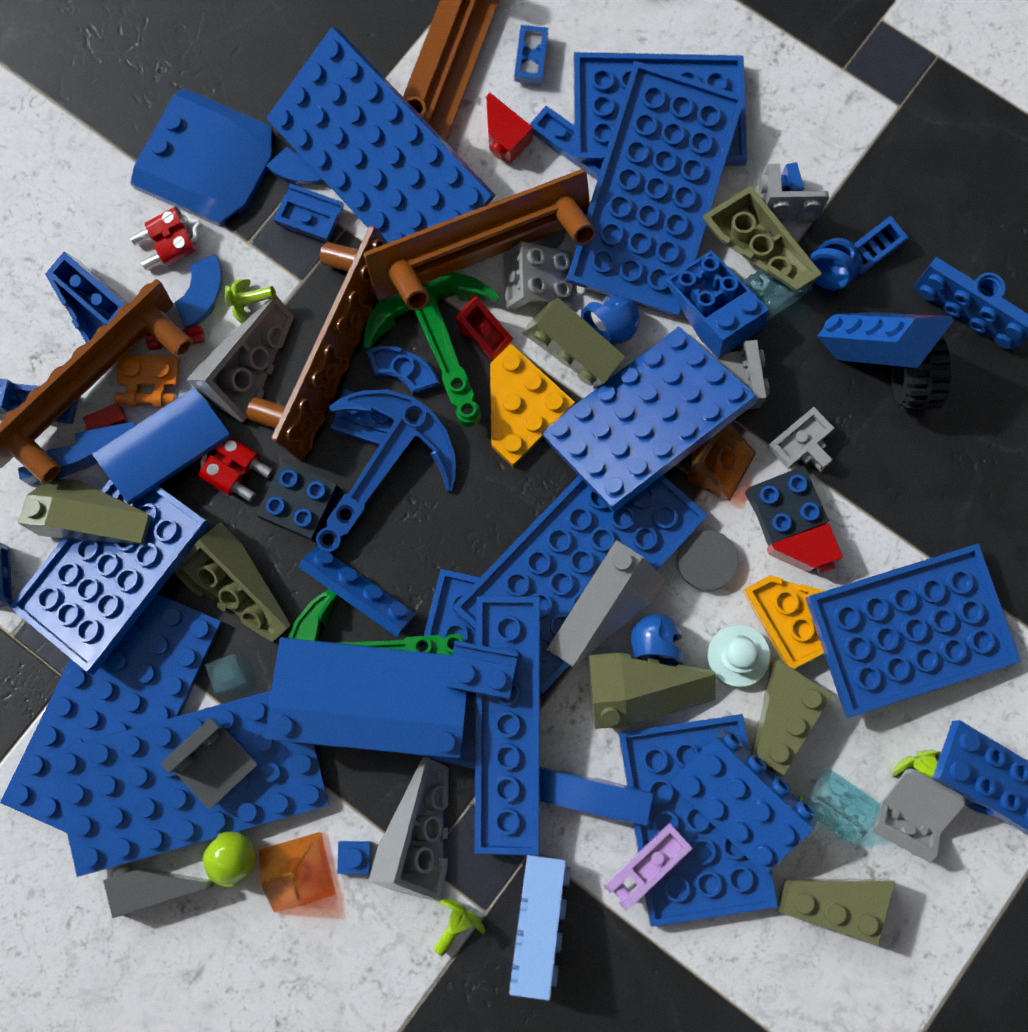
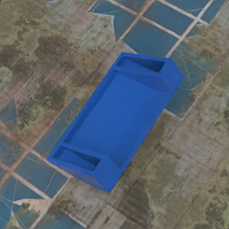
[265,637,467,759]

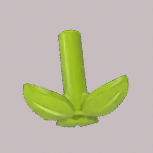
[225,279,276,324]
[891,750,941,780]
[433,899,486,956]

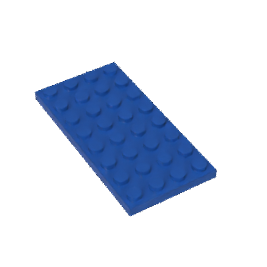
[266,27,496,243]
[566,61,745,317]
[452,475,708,694]
[0,594,224,833]
[49,691,330,877]

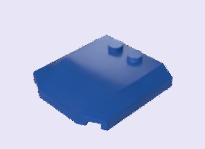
[130,88,273,227]

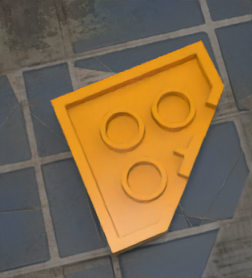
[490,343,575,467]
[742,575,824,669]

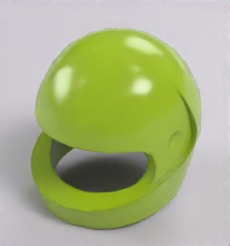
[203,832,257,887]

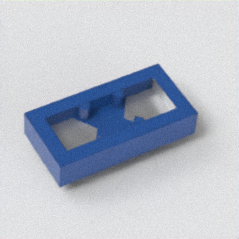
[514,25,549,84]

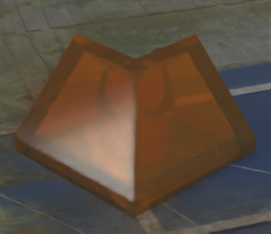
[687,423,756,501]
[259,832,336,912]

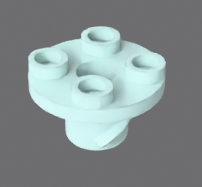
[707,625,770,687]

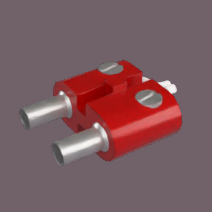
[130,206,201,271]
[199,437,273,502]

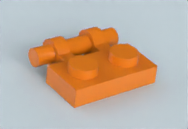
[114,355,181,408]

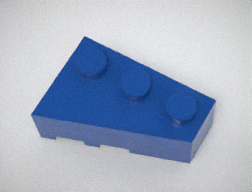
[45,252,128,343]

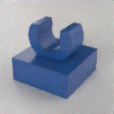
[781,162,804,191]

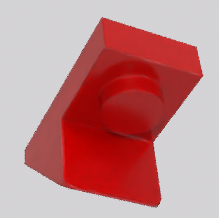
[455,296,513,360]

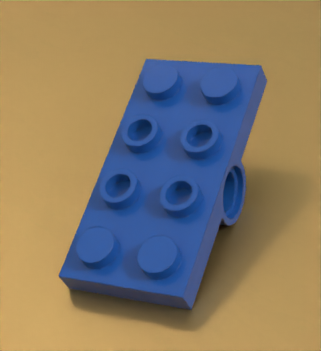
[913,257,1028,351]
[932,720,1028,835]

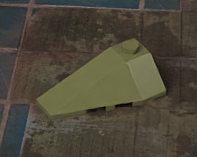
[702,186,822,292]
[18,478,152,545]
[173,522,290,642]
[589,653,716,729]

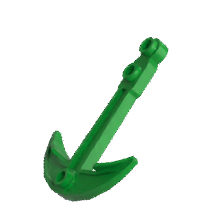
[364,272,500,427]
[289,589,466,655]

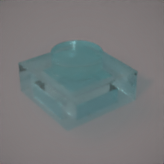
[205,653,246,694]

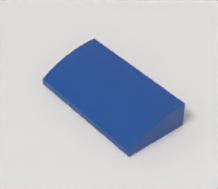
[92,387,231,505]

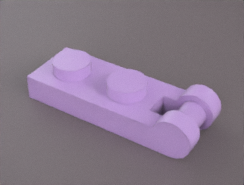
[604,823,692,911]

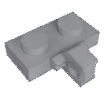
[768,407,834,472]

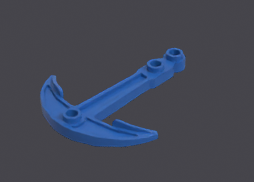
[316,390,456,552]

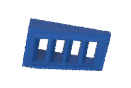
[854,216,909,276]

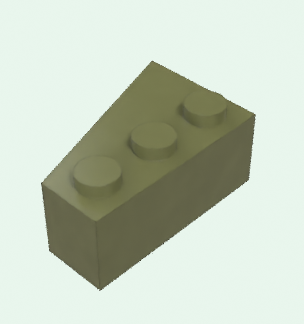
[521,298,625,386]
[751,660,832,776]
[776,878,895,946]

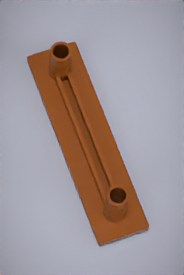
[403,0,500,142]
[363,169,596,311]
[247,226,388,461]
[0,279,193,484]

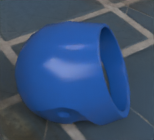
[810,238,862,290]
[581,295,640,345]
[631,613,685,666]

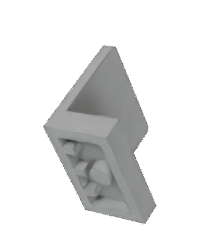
[503,241,573,310]

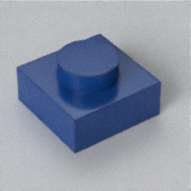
[337,841,371,874]

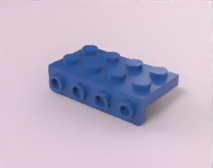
[670,728,817,875]

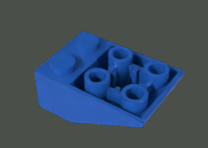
[665,250,769,359]

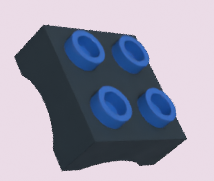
[256,460,340,543]
[745,466,829,547]

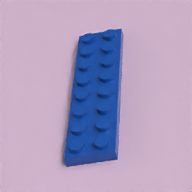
[475,596,541,855]

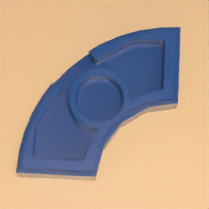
[266,147,326,185]
[174,254,223,330]
[366,346,441,396]

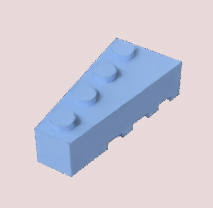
[509,855,571,1000]

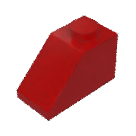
[486,92,533,164]
[766,523,843,574]

